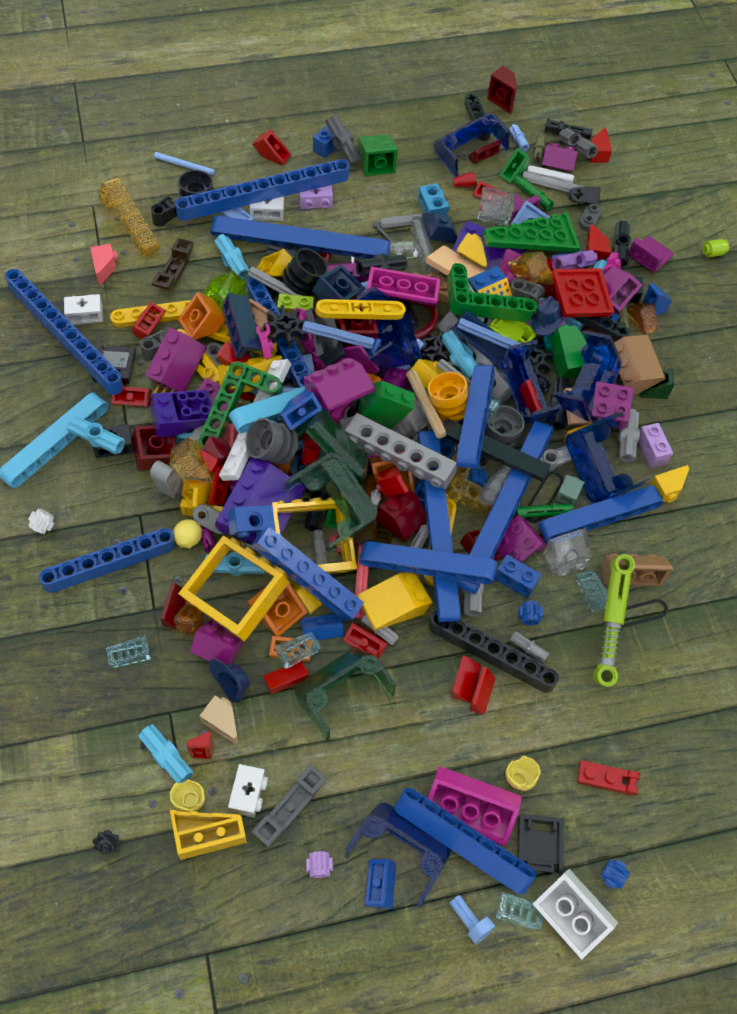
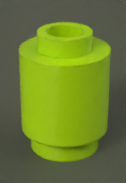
[702,239,729,258]

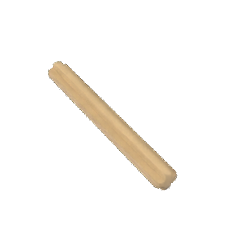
[407,369,446,439]

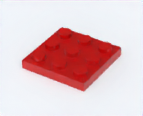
[551,268,614,318]

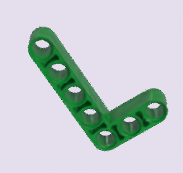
[447,263,538,322]
[198,362,284,448]

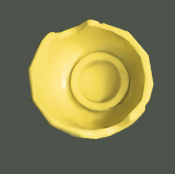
[173,519,202,549]
[505,756,541,791]
[170,779,205,812]

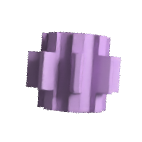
[306,851,333,878]

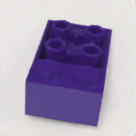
[150,390,212,437]

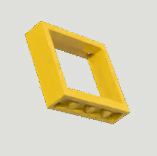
[272,497,357,578]
[178,536,289,642]

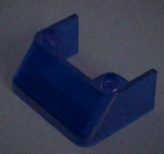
[434,113,510,177]
[354,286,422,369]
[554,330,622,423]
[500,339,562,425]
[565,412,652,503]
[345,803,452,907]

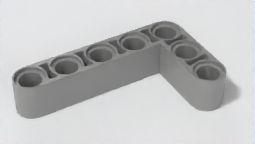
[150,421,221,500]

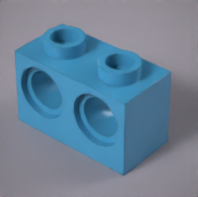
[418,183,449,215]

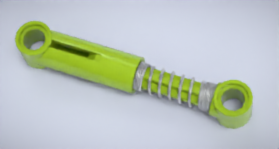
[593,554,635,686]

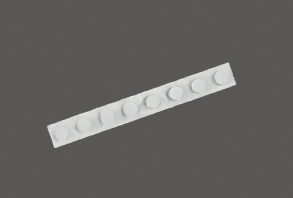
[219,359,291,481]

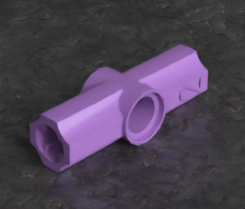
[551,250,597,269]

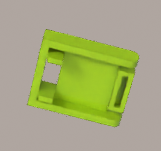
[489,319,537,349]

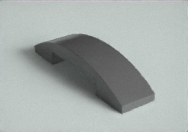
[252,764,327,847]

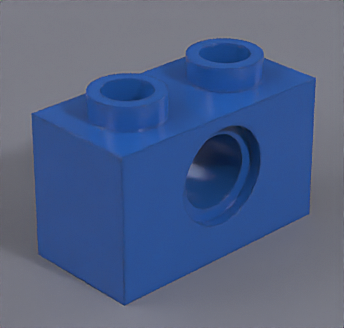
[227,505,275,538]

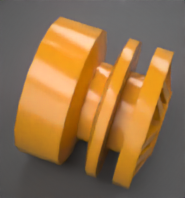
[428,372,469,422]

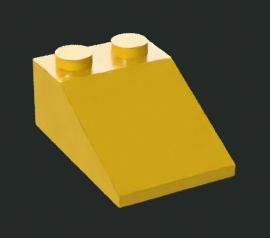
[356,572,433,631]

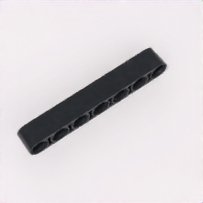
[429,610,559,693]

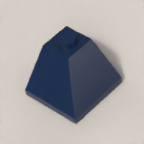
[422,213,458,243]
[312,264,365,300]

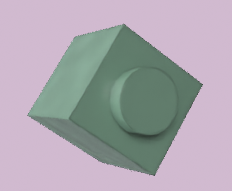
[555,475,584,507]

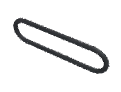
[526,471,563,523]
[603,599,668,628]

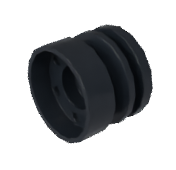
[178,170,213,198]
[282,248,328,296]

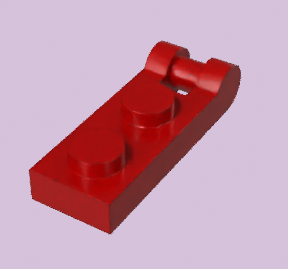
[577,760,640,796]

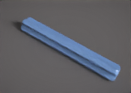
[457,318,526,355]
[303,321,375,349]

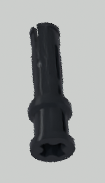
[544,118,593,139]

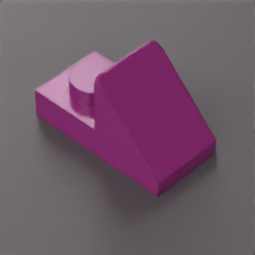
[510,194,540,222]

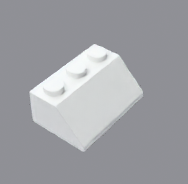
[533,869,618,960]

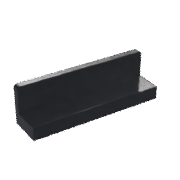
[306,308,346,366]

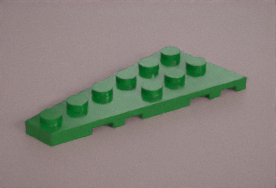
[483,212,580,253]

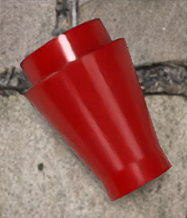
[453,171,477,188]

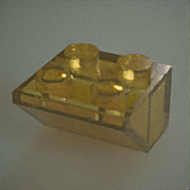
[508,251,554,285]
[170,436,213,482]

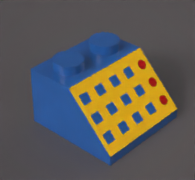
[468,266,512,296]

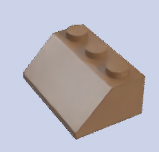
[609,335,666,396]
[602,553,673,586]

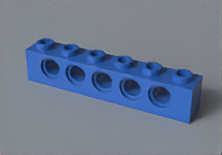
[251,526,364,621]

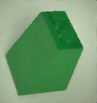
[358,134,398,177]
[549,325,602,379]
[358,381,415,430]

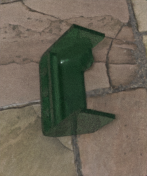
[294,409,369,485]
[283,453,377,554]
[295,648,397,741]

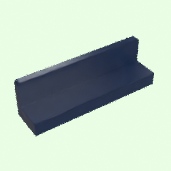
[222,293,262,359]
[452,309,523,374]

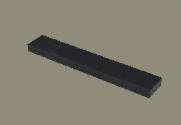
[443,418,551,482]

